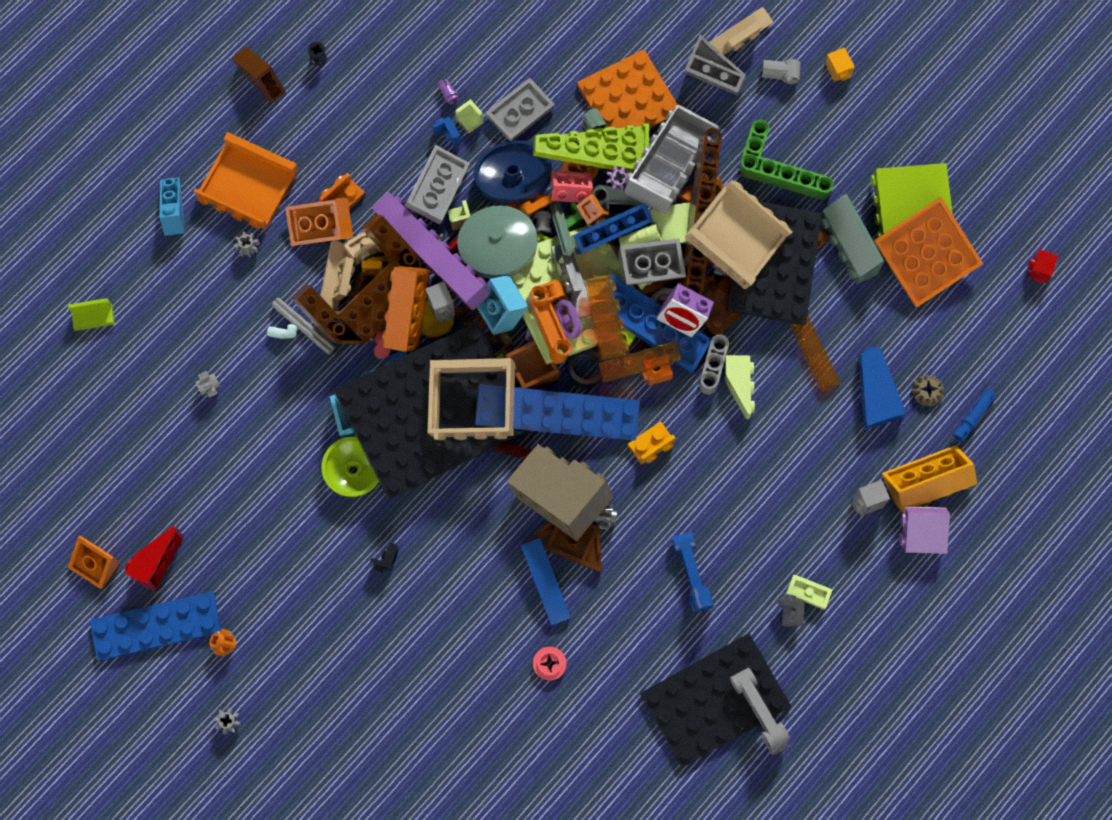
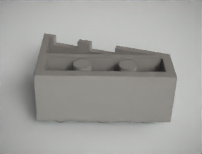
[685,34,746,96]

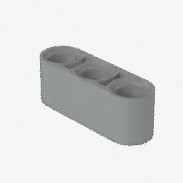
[699,335,729,395]

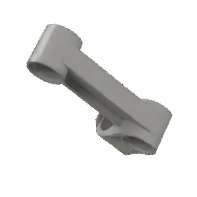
[730,668,790,755]

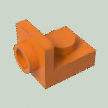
[576,194,610,226]

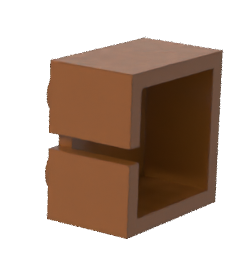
[505,341,560,390]

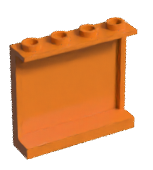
[194,132,299,230]

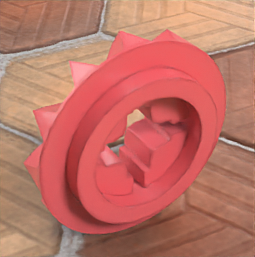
[533,647,566,681]

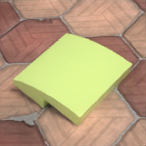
[649,203,691,244]

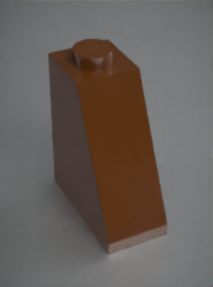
[232,46,286,104]

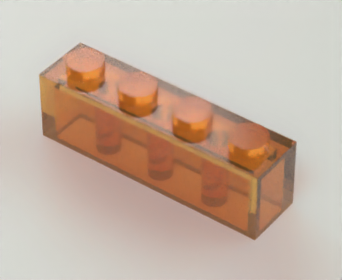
[585,275,629,361]

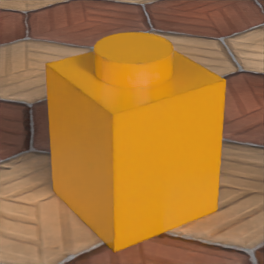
[825,47,855,82]

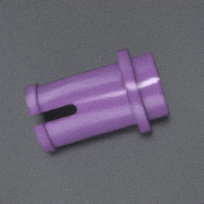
[437,79,459,105]

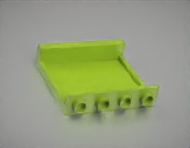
[870,163,953,238]

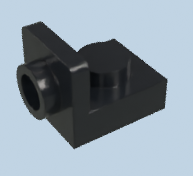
[370,542,400,573]

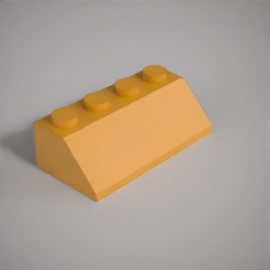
[882,445,977,512]

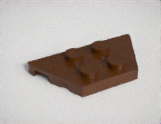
[528,522,602,574]

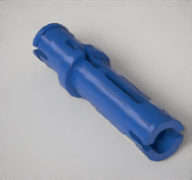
[952,388,997,443]

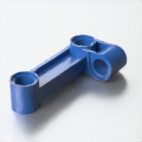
[671,532,714,613]

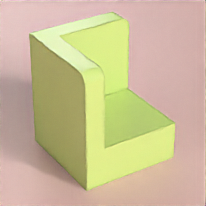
[455,99,483,134]
[447,200,470,231]

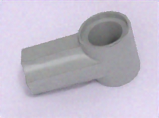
[762,59,801,84]

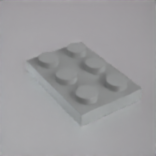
[486,78,555,141]

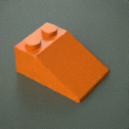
[285,198,353,246]

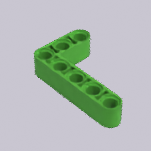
[739,119,834,200]

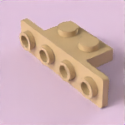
[709,7,773,55]
[320,240,355,311]

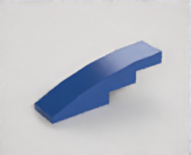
[521,537,571,625]

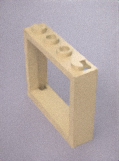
[428,358,515,440]

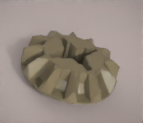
[912,374,945,406]

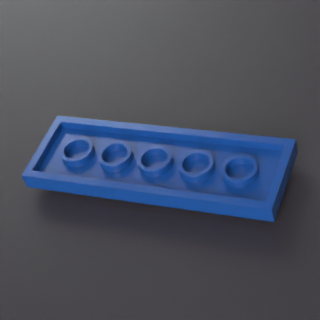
[592,274,712,373]
[90,591,222,662]

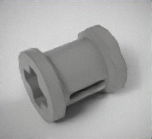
[534,211,552,236]

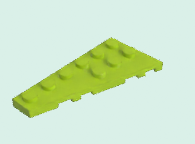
[533,123,649,173]

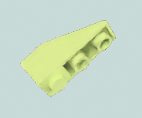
[724,355,755,419]

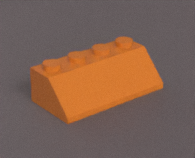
[382,266,431,352]

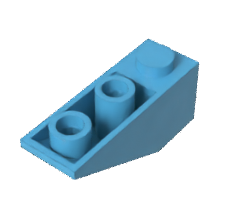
[160,178,184,236]

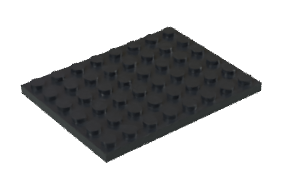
[333,321,530,500]

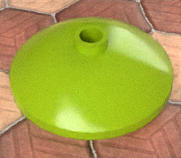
[322,437,379,497]

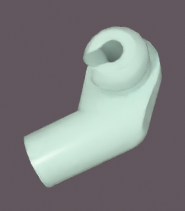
[267,324,298,339]

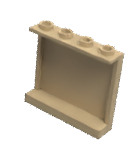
[684,180,792,289]

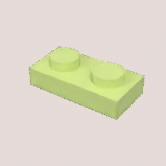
[786,575,833,610]

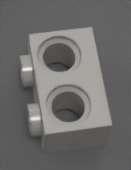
[425,282,455,323]
[852,480,890,516]

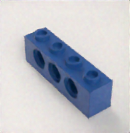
[571,203,653,255]

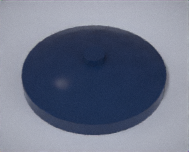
[474,140,552,205]

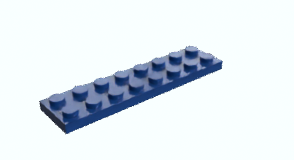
[475,384,640,441]

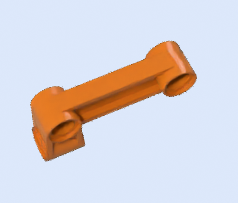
[526,280,572,364]

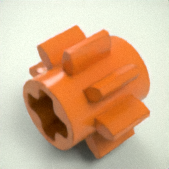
[209,629,236,656]

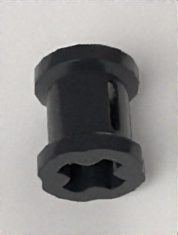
[308,42,327,66]

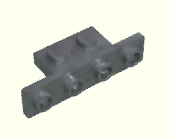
[551,245,594,319]

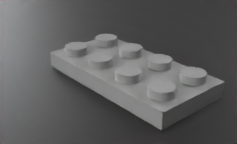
[405,145,470,225]

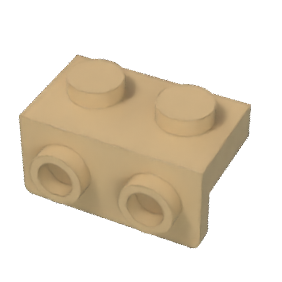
[343,232,382,265]

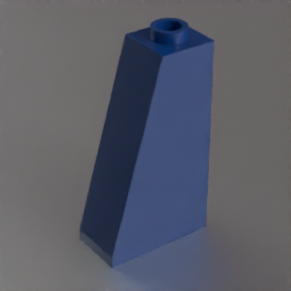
[858,347,906,430]

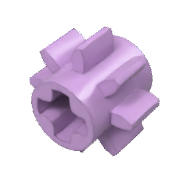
[606,166,629,190]

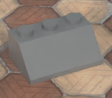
[618,239,686,286]

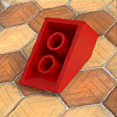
[125,526,184,591]

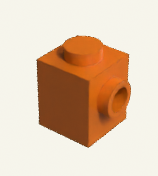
[641,356,673,386]

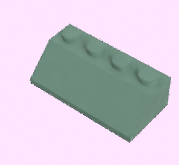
[820,194,884,284]

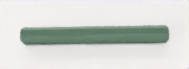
[549,201,574,257]

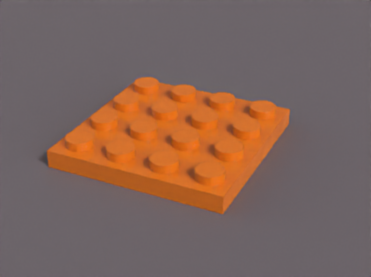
[577,49,677,130]
[873,197,983,308]

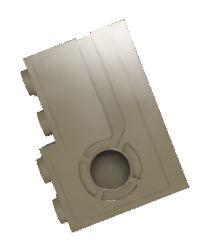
[507,444,613,541]

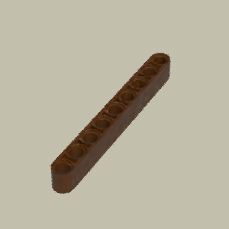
[681,128,722,295]

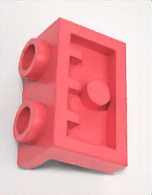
[551,170,593,203]

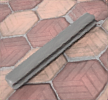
[272,298,335,354]

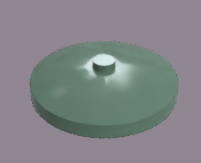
[457,206,538,279]

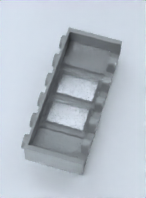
[624,105,719,214]

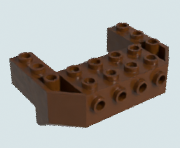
[291,215,422,344]

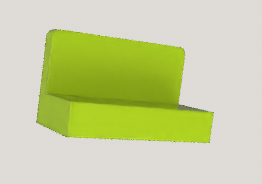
[68,298,115,331]

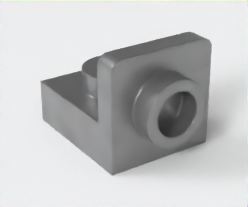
[776,595,805,627]

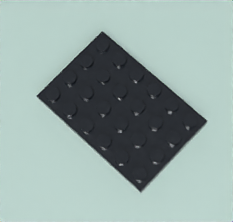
[726,201,822,325]
[640,633,791,768]

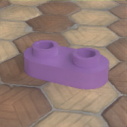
[554,300,582,339]

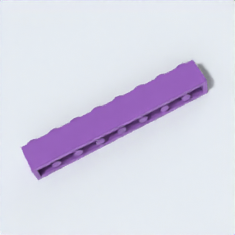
[371,192,490,311]

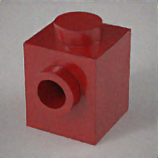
[1027,249,1058,283]

